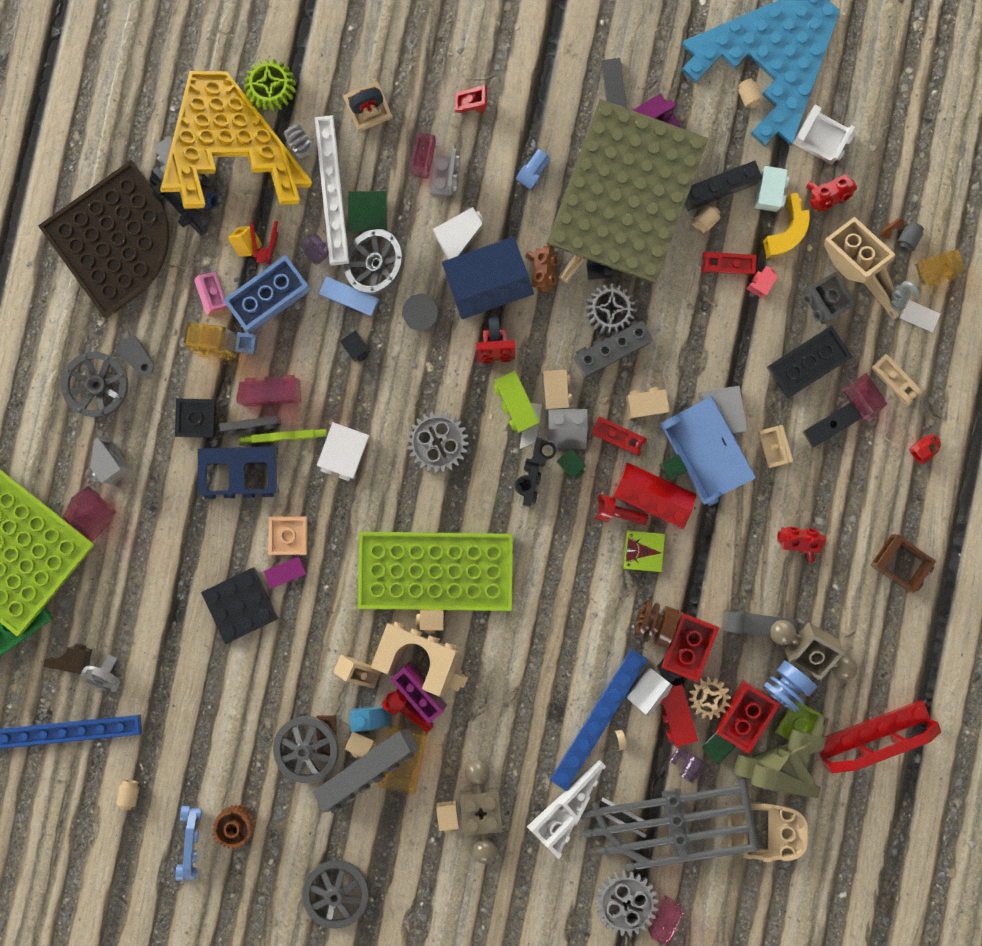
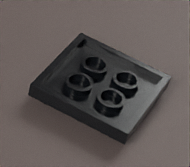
[201,567,279,644]

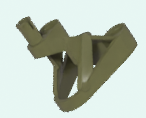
[733,715,829,798]

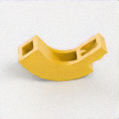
[763,192,810,259]

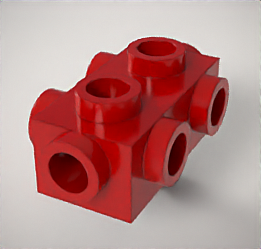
[806,174,857,212]
[777,526,826,563]

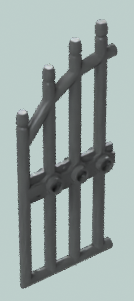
[580,778,759,871]

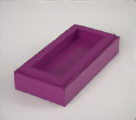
[263,556,307,589]

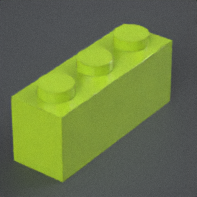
[493,371,540,434]

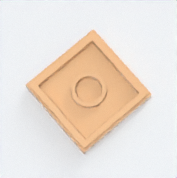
[268,517,308,555]

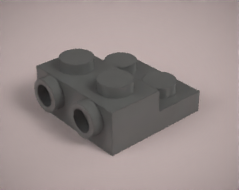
[802,271,856,324]

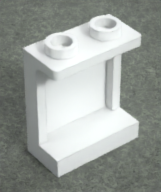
[792,104,855,165]
[317,422,371,481]

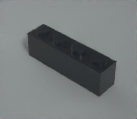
[685,160,762,212]

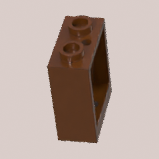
[870,534,936,593]

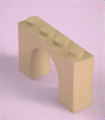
[371,621,462,697]

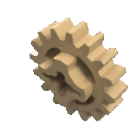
[687,676,731,720]

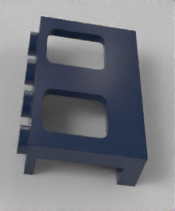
[197,446,279,499]

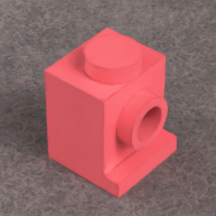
[746,266,778,299]

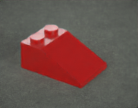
[661,611,719,682]
[715,679,781,754]

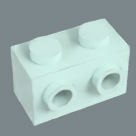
[754,166,789,212]

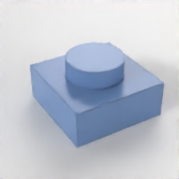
[235,332,258,355]

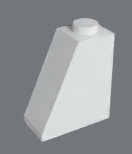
[433,207,484,259]

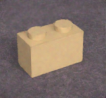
[542,369,572,411]
[626,387,670,419]

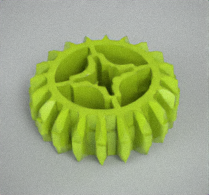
[244,59,296,112]

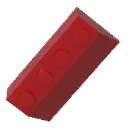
[611,462,697,529]

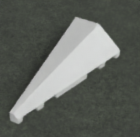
[527,760,606,859]

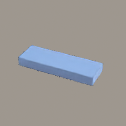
[319,276,379,317]

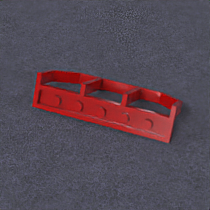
[818,700,942,773]

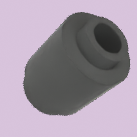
[897,222,924,252]

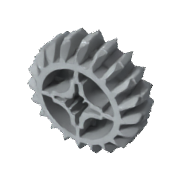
[585,284,637,336]

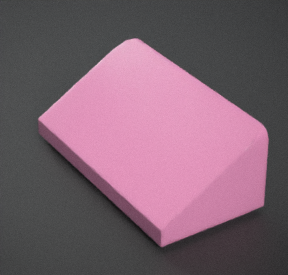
[194,272,228,315]

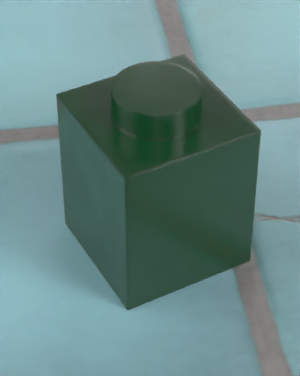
[556,448,586,479]
[659,454,688,481]

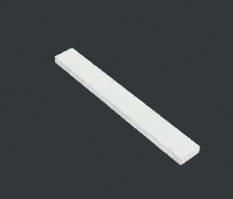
[314,115,350,266]

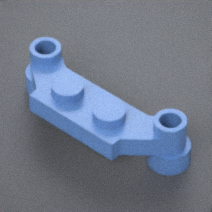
[175,806,202,881]

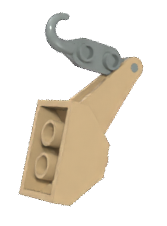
[824,217,920,319]

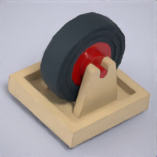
[343,81,393,132]

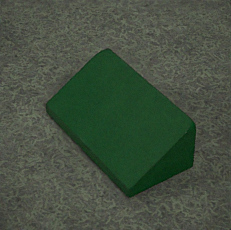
[702,733,737,764]

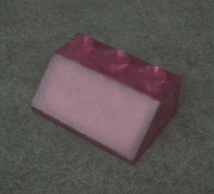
[236,375,302,407]

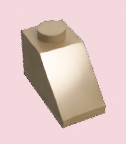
[333,655,381,689]

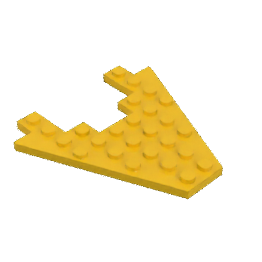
[160,71,312,209]

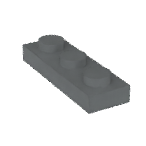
[219,415,281,435]

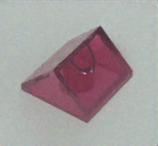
[842,373,887,420]

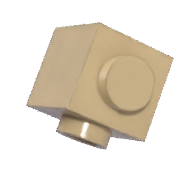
[416,610,444,634]
[345,731,377,759]

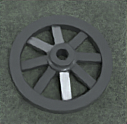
[344,229,405,294]
[61,352,128,417]
[273,716,339,783]
[302,860,369,929]

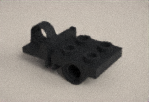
[515,437,557,507]

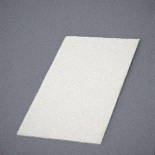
[900,300,940,333]

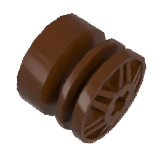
[634,600,679,649]

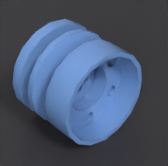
[764,660,817,713]

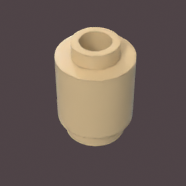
[738,78,763,109]
[692,205,721,234]
[116,780,140,810]

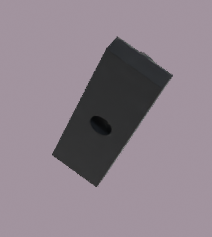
[802,402,863,448]

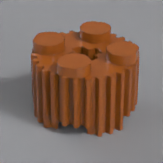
[212,804,256,849]

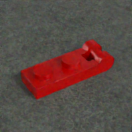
[701,252,757,275]
[591,416,647,456]

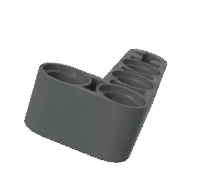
[722,610,799,636]

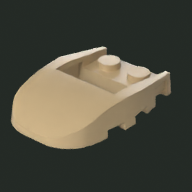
[728,802,808,862]

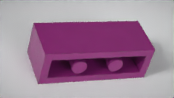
[390,662,447,724]

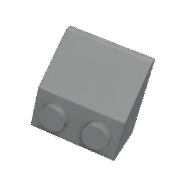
[548,409,588,449]
[90,437,132,484]

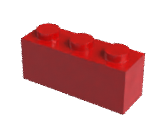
[659,682,698,747]

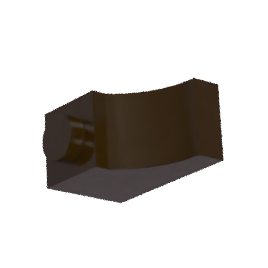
[43,643,92,674]

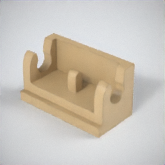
[758,425,793,468]

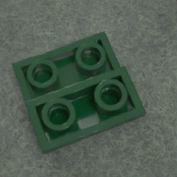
[348,191,387,232]

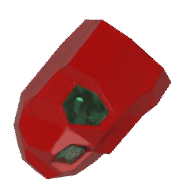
[909,435,941,464]

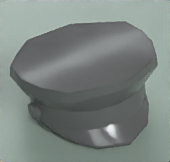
[402,294,439,331]

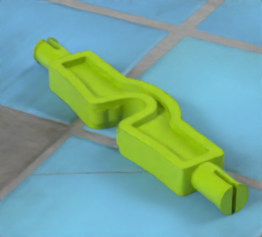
[240,429,327,445]

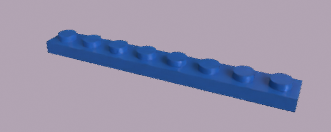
[550,649,648,791]

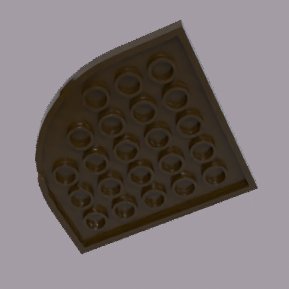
[38,160,169,319]

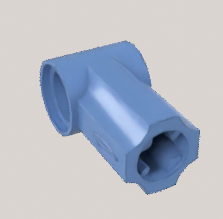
[516,149,551,190]

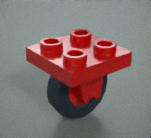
[476,317,516,364]

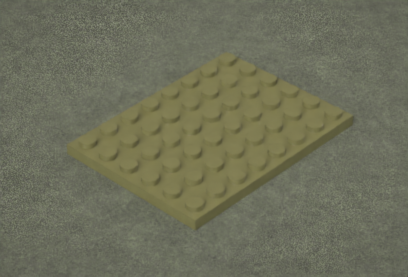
[547,99,709,284]

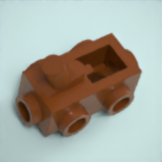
[526,245,559,293]

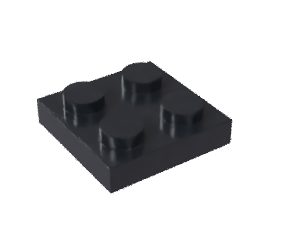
[175,398,216,438]

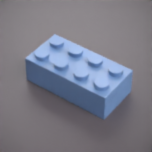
[223,255,311,334]

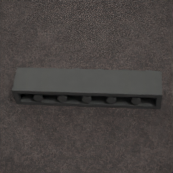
[313,729,420,813]

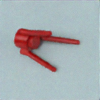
[250,221,278,265]

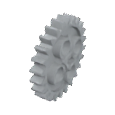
[407,411,469,473]
[595,870,659,937]

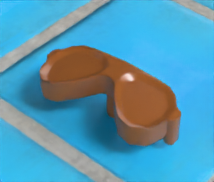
[879,218,904,239]

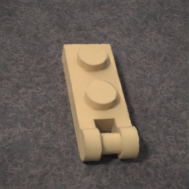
[871,354,922,406]

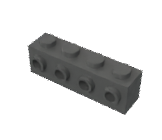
[573,320,653,378]

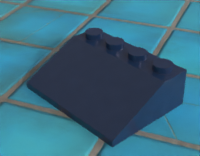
[442,236,534,319]

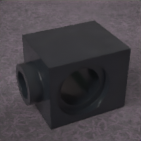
[340,330,370,362]

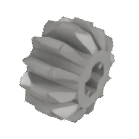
[284,123,314,158]

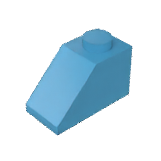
[349,706,392,732]

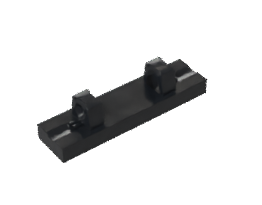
[149,166,209,236]

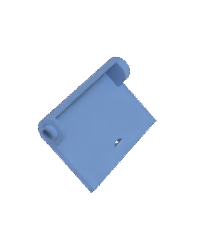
[660,396,756,506]

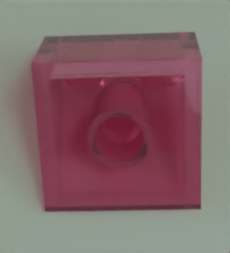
[62,486,116,542]

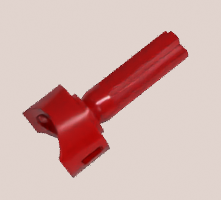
[593,494,649,525]
[382,688,434,733]

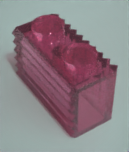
[409,132,436,179]
[648,896,685,946]

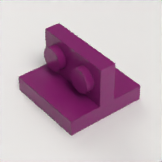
[632,93,680,127]

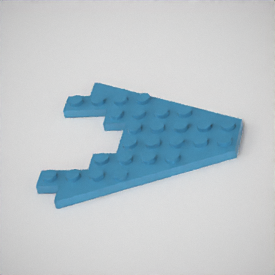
[681,0,840,147]

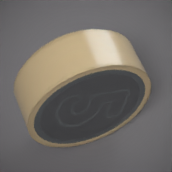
[614,730,627,751]

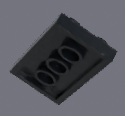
[767,325,853,399]

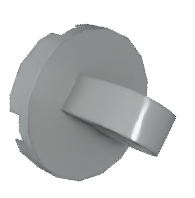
[80,654,120,692]

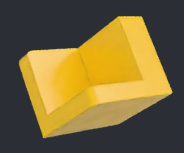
[228,226,262,257]

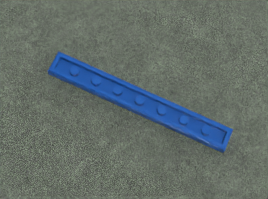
[0,714,142,749]

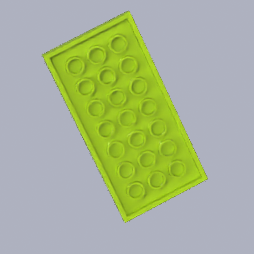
[358,532,513,611]

